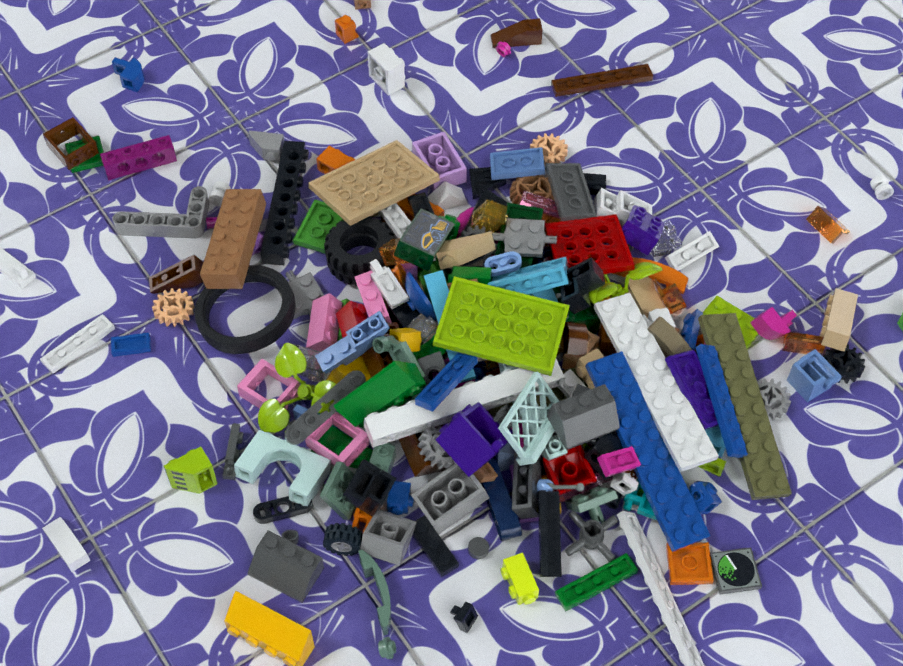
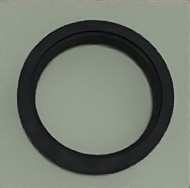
[195,265,296,354]

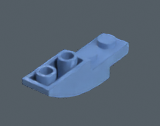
[315,311,389,374]

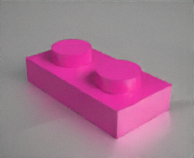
[597,446,641,477]

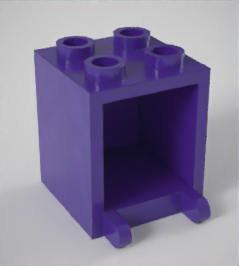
[435,402,513,477]

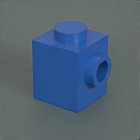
[387,481,414,515]

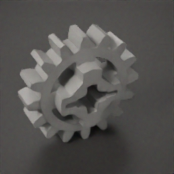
[757,378,791,421]
[417,425,456,469]

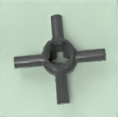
[565,511,618,562]

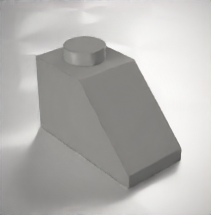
[248,131,284,162]

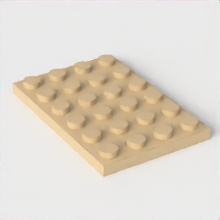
[308,140,440,226]

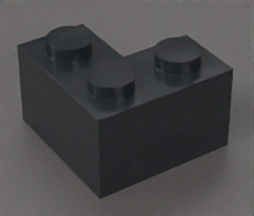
[560,257,605,314]

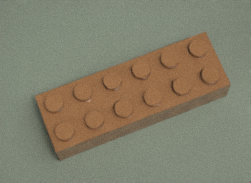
[200,189,266,289]

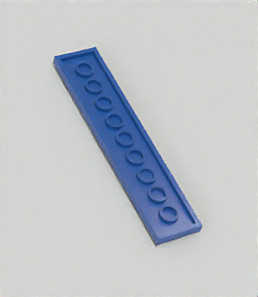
[585,351,711,552]

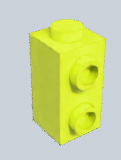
[500,552,539,605]

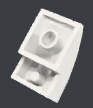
[594,188,652,226]

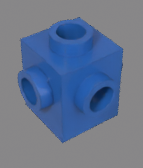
[689,481,722,514]

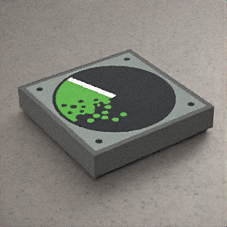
[710,547,762,595]

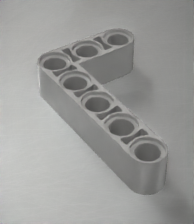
[112,186,209,239]

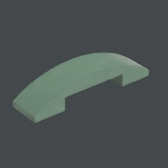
[358,550,391,635]

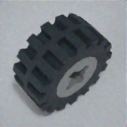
[323,523,363,556]

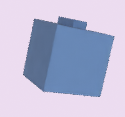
[787,349,842,403]

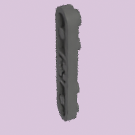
[284,370,366,445]

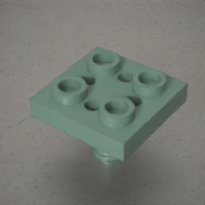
[320,462,355,520]
[565,485,618,523]

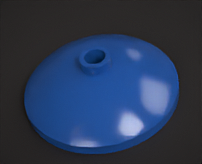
[405,272,437,322]

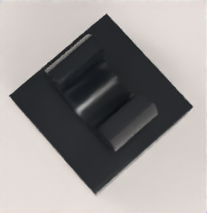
[450,602,478,633]

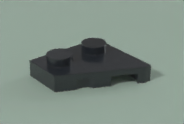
[469,167,506,200]

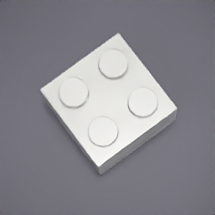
[368,43,405,96]

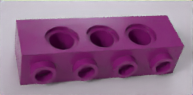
[100,135,177,180]

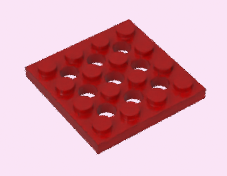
[544,214,635,274]

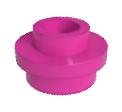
[496,42,511,57]

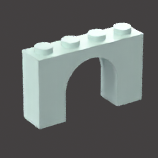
[234,430,331,506]

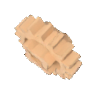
[530,133,568,167]
[152,288,195,327]

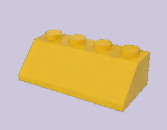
[224,591,315,666]

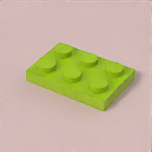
[703,296,759,349]

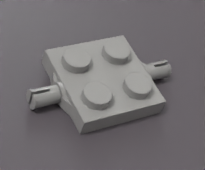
[493,218,557,258]
[278,270,324,319]

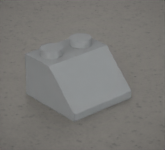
[360,510,416,566]

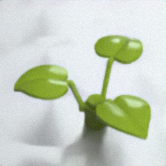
[589,258,663,304]
[258,343,336,433]

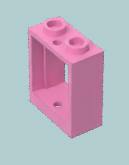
[237,359,300,409]
[305,412,370,467]

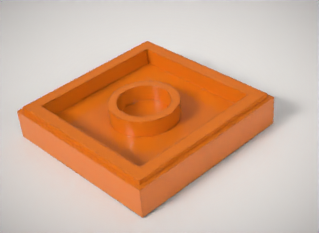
[666,542,714,585]

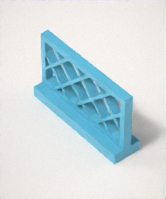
[488,257,568,294]

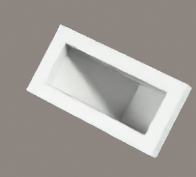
[428,181,467,210]

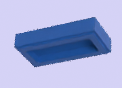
[111,332,151,357]

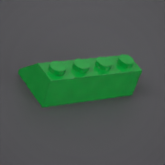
[333,361,426,429]

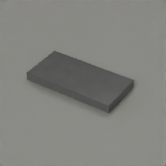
[545,163,597,221]

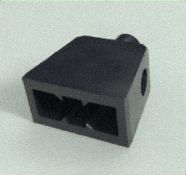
[584,433,624,480]

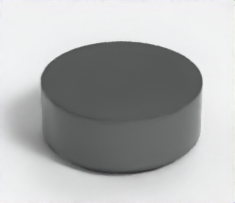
[468,537,489,559]

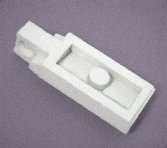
[370,259,409,309]

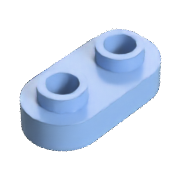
[484,251,522,277]

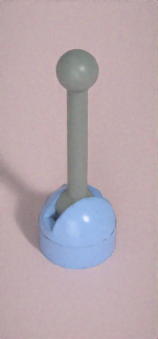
[537,479,584,492]

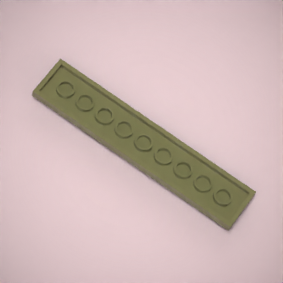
[698,313,792,500]

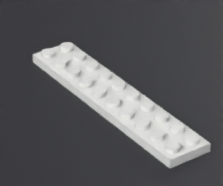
[594,293,719,472]

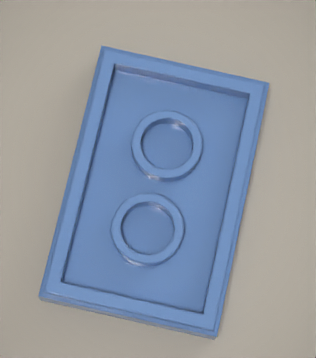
[490,147,545,180]

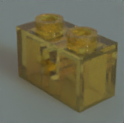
[470,199,508,233]

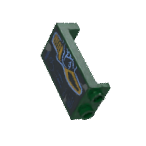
[394,209,455,271]

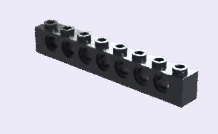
[261,140,309,266]

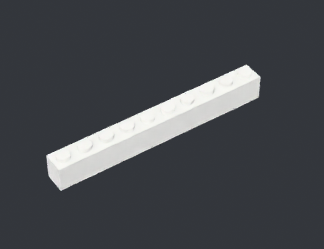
[364,359,565,448]

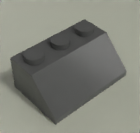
[547,384,620,450]
[247,530,324,603]

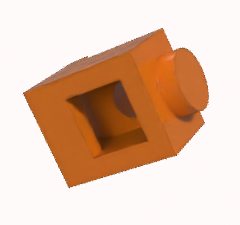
[335,15,359,44]

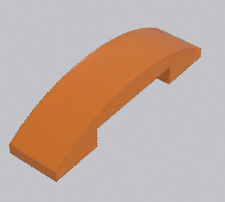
[612,257,689,294]

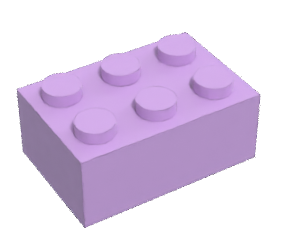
[412,132,467,191]

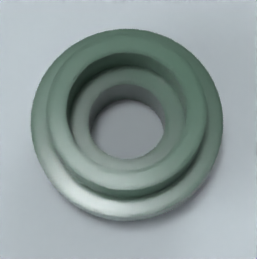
[378,637,396,659]

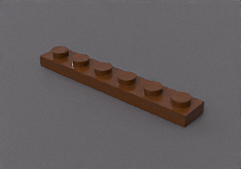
[551,64,653,97]

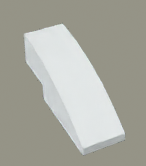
[42,517,90,572]

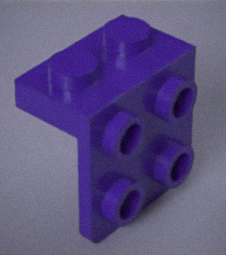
[622,205,665,256]

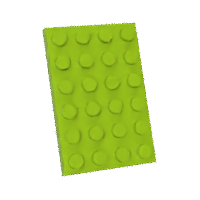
[433,276,570,376]

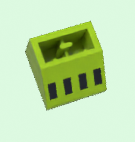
[164,447,218,494]

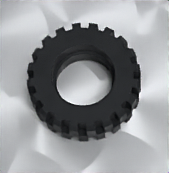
[324,216,397,286]

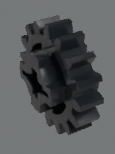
[823,344,865,384]

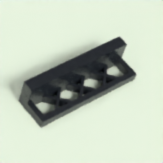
[538,490,562,577]

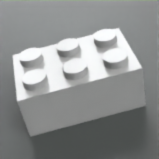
[411,463,489,534]

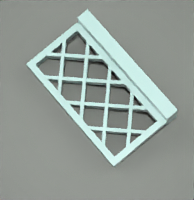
[498,372,559,466]

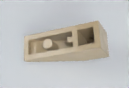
[437,231,496,270]

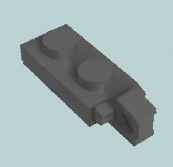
[223,423,244,480]

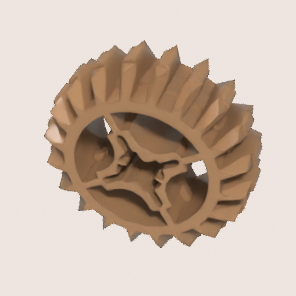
[509,175,556,215]

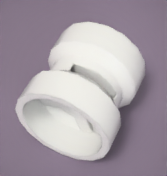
[870,175,894,200]
[208,181,231,207]

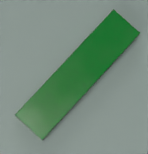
[554,553,638,612]

